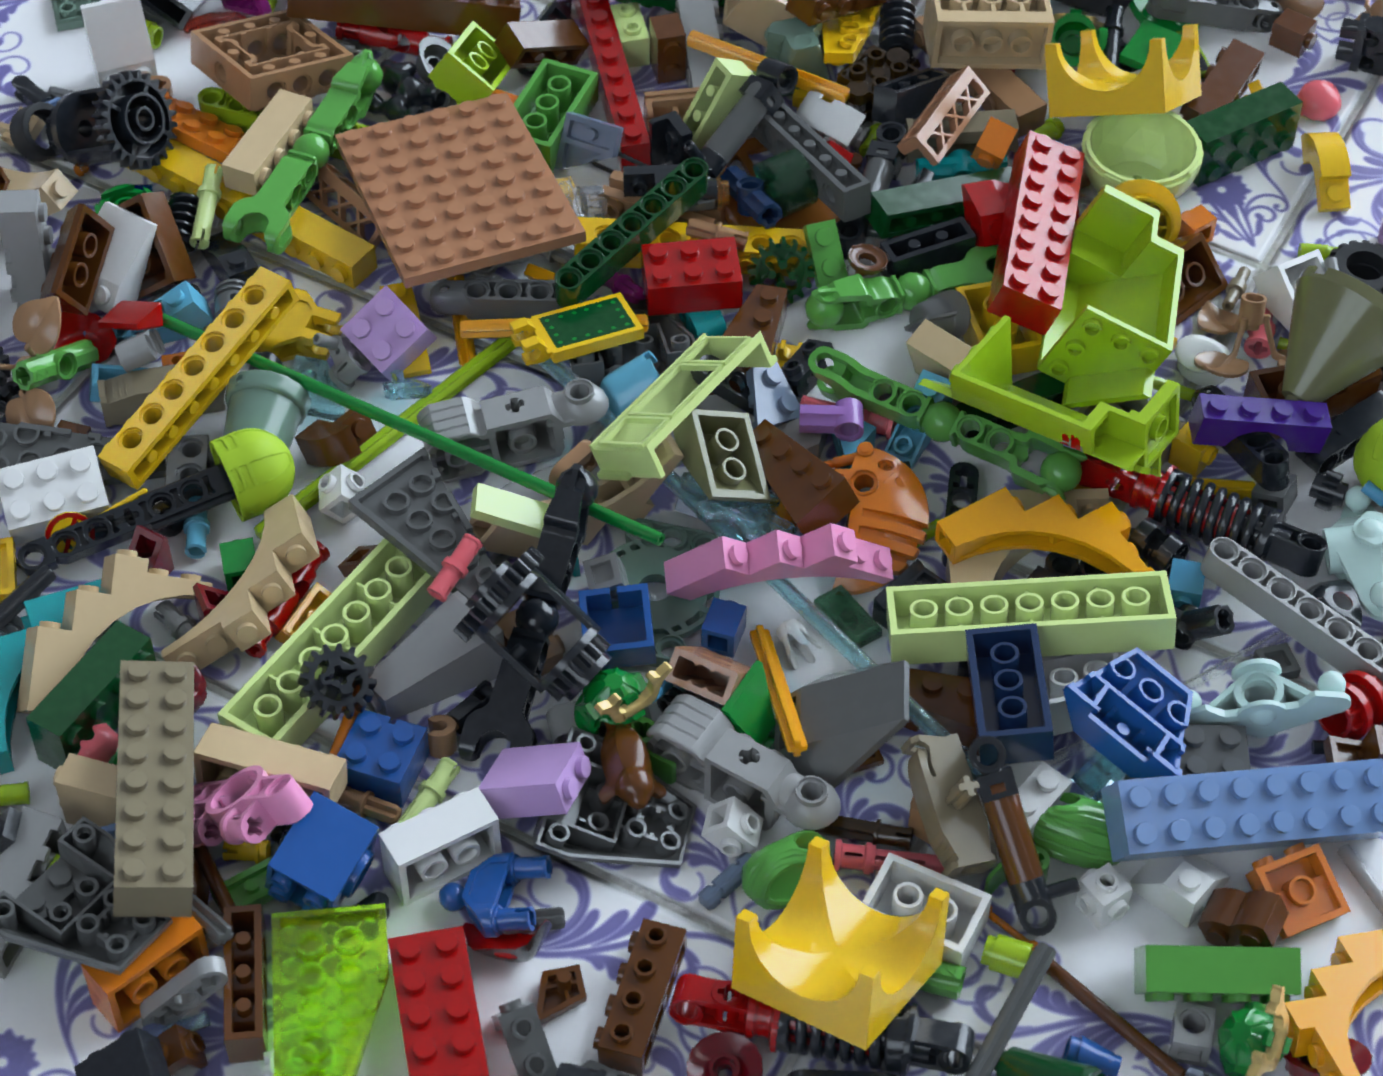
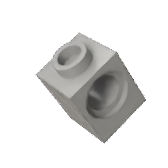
[583,552,629,602]
[1168,1001,1216,1067]

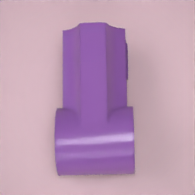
[799,398,864,442]

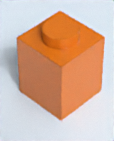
[971,116,1018,169]

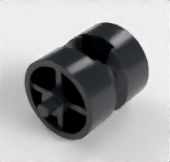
[1128,517,1190,578]

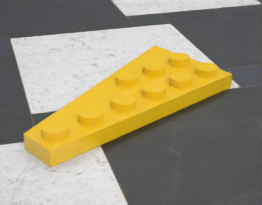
[822,4,883,66]

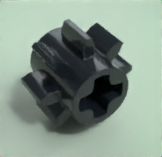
[1309,469,1349,511]

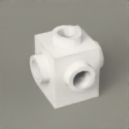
[318,464,366,524]
[701,796,764,858]
[1075,863,1133,930]

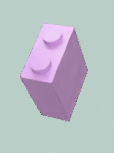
[479,742,591,819]

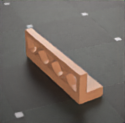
[896,66,990,166]
[305,163,382,249]

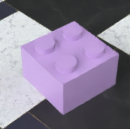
[340,285,437,382]

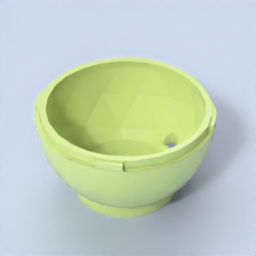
[1082,111,1203,199]

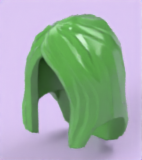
[1033,792,1119,869]
[741,830,832,910]

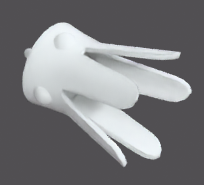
[776,619,822,670]

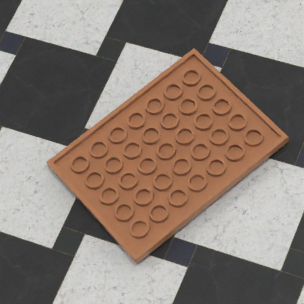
[335,92,586,289]

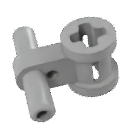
[313,333,371,391]

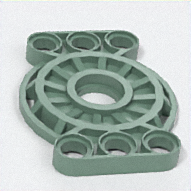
[608,518,720,667]

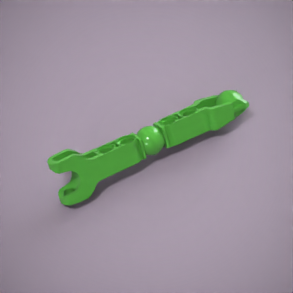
[222,49,383,255]
[808,346,1088,501]

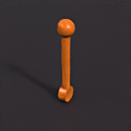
[989,906,1039,952]

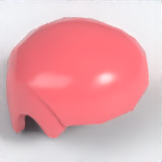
[1297,80,1341,121]
[77,723,118,763]

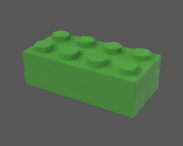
[514,58,599,172]
[1134,945,1302,1004]

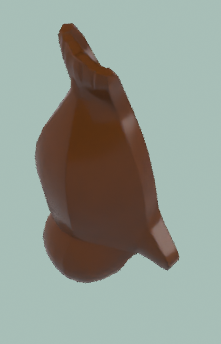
[598,721,666,810]

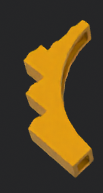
[935,487,1155,574]
[1285,929,1383,1076]

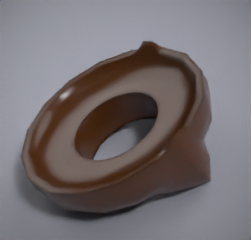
[848,243,888,277]

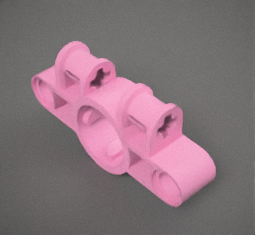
[193,765,313,848]

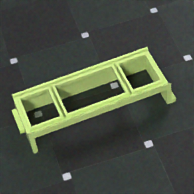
[589,331,778,481]

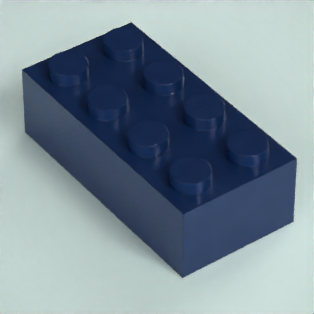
[965,623,1054,764]

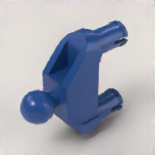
[439,852,553,938]

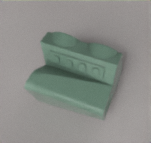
[764,17,831,97]

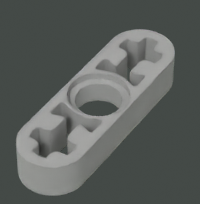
[140,956,228,1030]

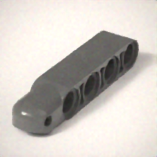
[1146,0,1283,33]
[429,278,585,320]

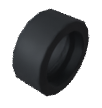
[10,102,58,162]

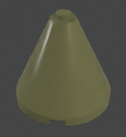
[1282,265,1383,402]

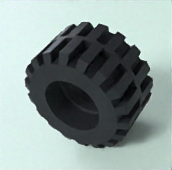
[1328,240,1383,294]

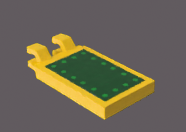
[509,292,644,366]

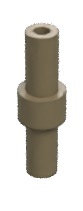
[1222,266,1251,311]

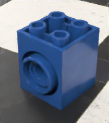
[265,791,379,922]

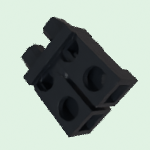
[1335,12,1383,76]

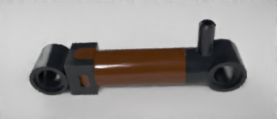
[968,735,1080,936]

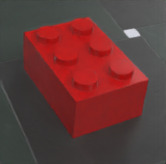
[641,237,743,316]

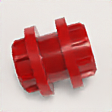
[1318,670,1383,740]

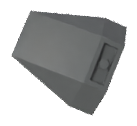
[569,298,695,387]
[774,660,909,801]
[533,726,697,868]
[0,816,172,975]

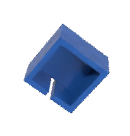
[578,583,657,670]
[337,710,430,808]

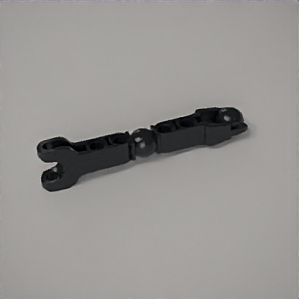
[458,463,599,761]

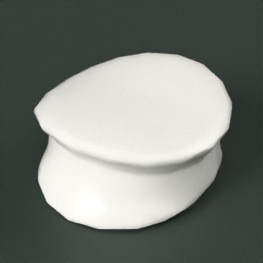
[1175,334,1230,386]

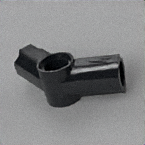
[1174,604,1235,650]

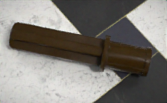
[804,816,914,851]

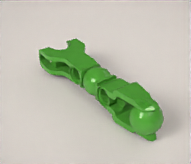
[805,245,998,331]

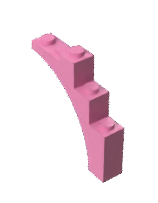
[664,523,894,600]

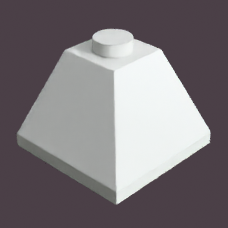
[1130,855,1230,928]

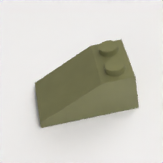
[673,409,771,503]

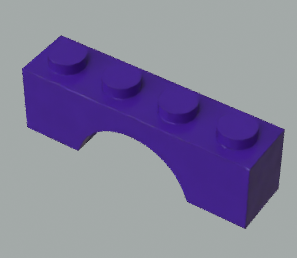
[1188,393,1332,454]

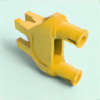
[255,288,343,362]

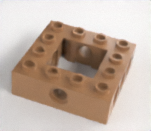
[191,9,354,111]

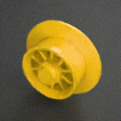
[1114,179,1181,243]

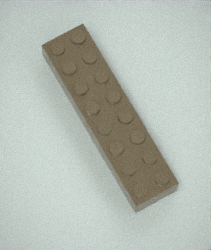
[113,660,194,917]

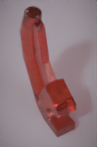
[183,12,247,34]

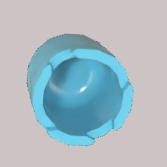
[600,350,660,421]

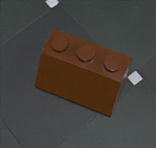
[117,191,197,301]
[40,203,115,316]
[1172,232,1228,327]

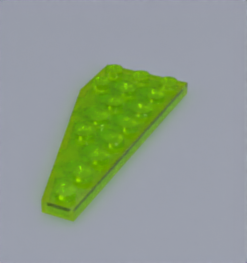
[271,903,390,1076]

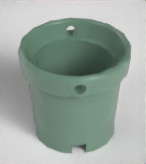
[223,369,311,450]

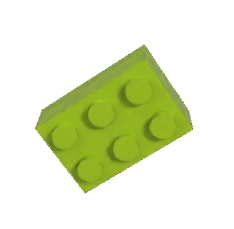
[427,21,511,104]

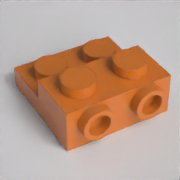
[1245,842,1351,940]

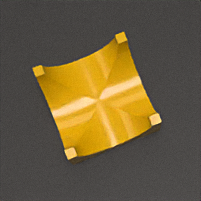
[1045,24,1201,118]
[731,836,950,1050]

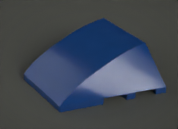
[1063,647,1193,779]

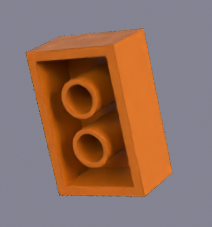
[80,916,210,1033]

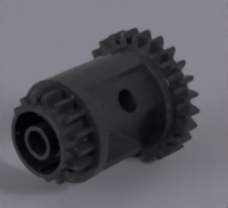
[45,70,178,170]
[453,546,612,702]

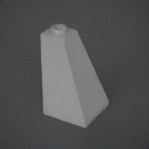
[366,590,505,720]

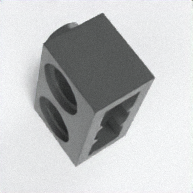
[165,435,215,501]

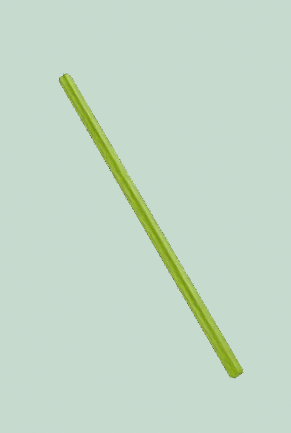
[254,337,517,539]

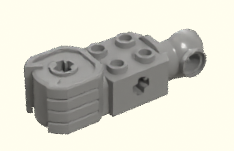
[417,378,609,483]
[646,694,841,831]

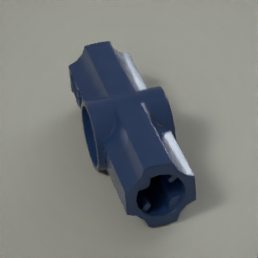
[720,165,782,229]

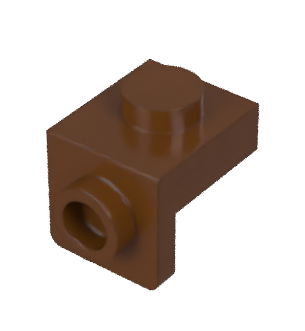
[157,1024,208,1076]

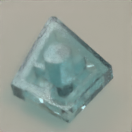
[382,370,432,401]

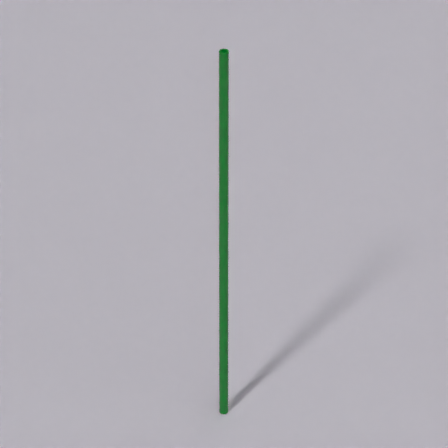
[162,312,665,546]

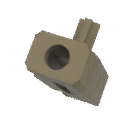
[905,102,1019,163]
[97,364,226,427]
[901,733,998,879]

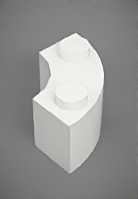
[796,91,866,149]

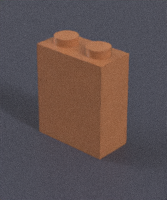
[665,646,751,705]

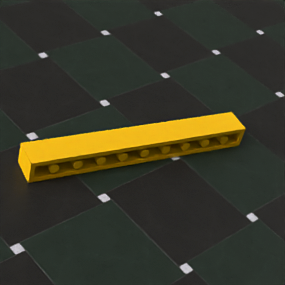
[127,139,378,289]

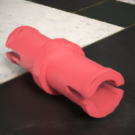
[426,533,483,602]

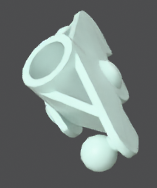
[1322,485,1383,621]
[1189,658,1351,738]

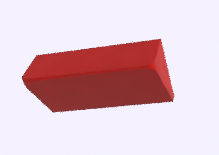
[98,301,163,330]

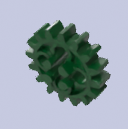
[747,236,815,304]

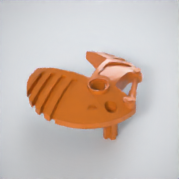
[762,442,930,595]

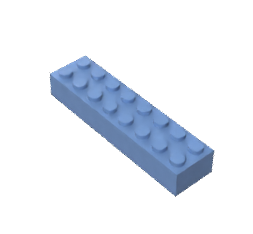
[1101,758,1383,862]

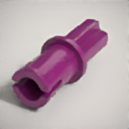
[602,272,645,304]

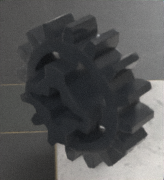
[297,643,377,721]

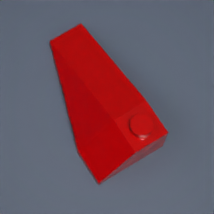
[961,180,1080,247]

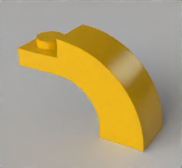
[1301,132,1352,212]

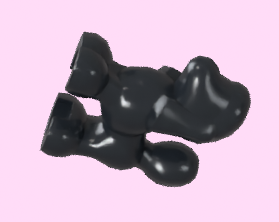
[368,59,450,121]

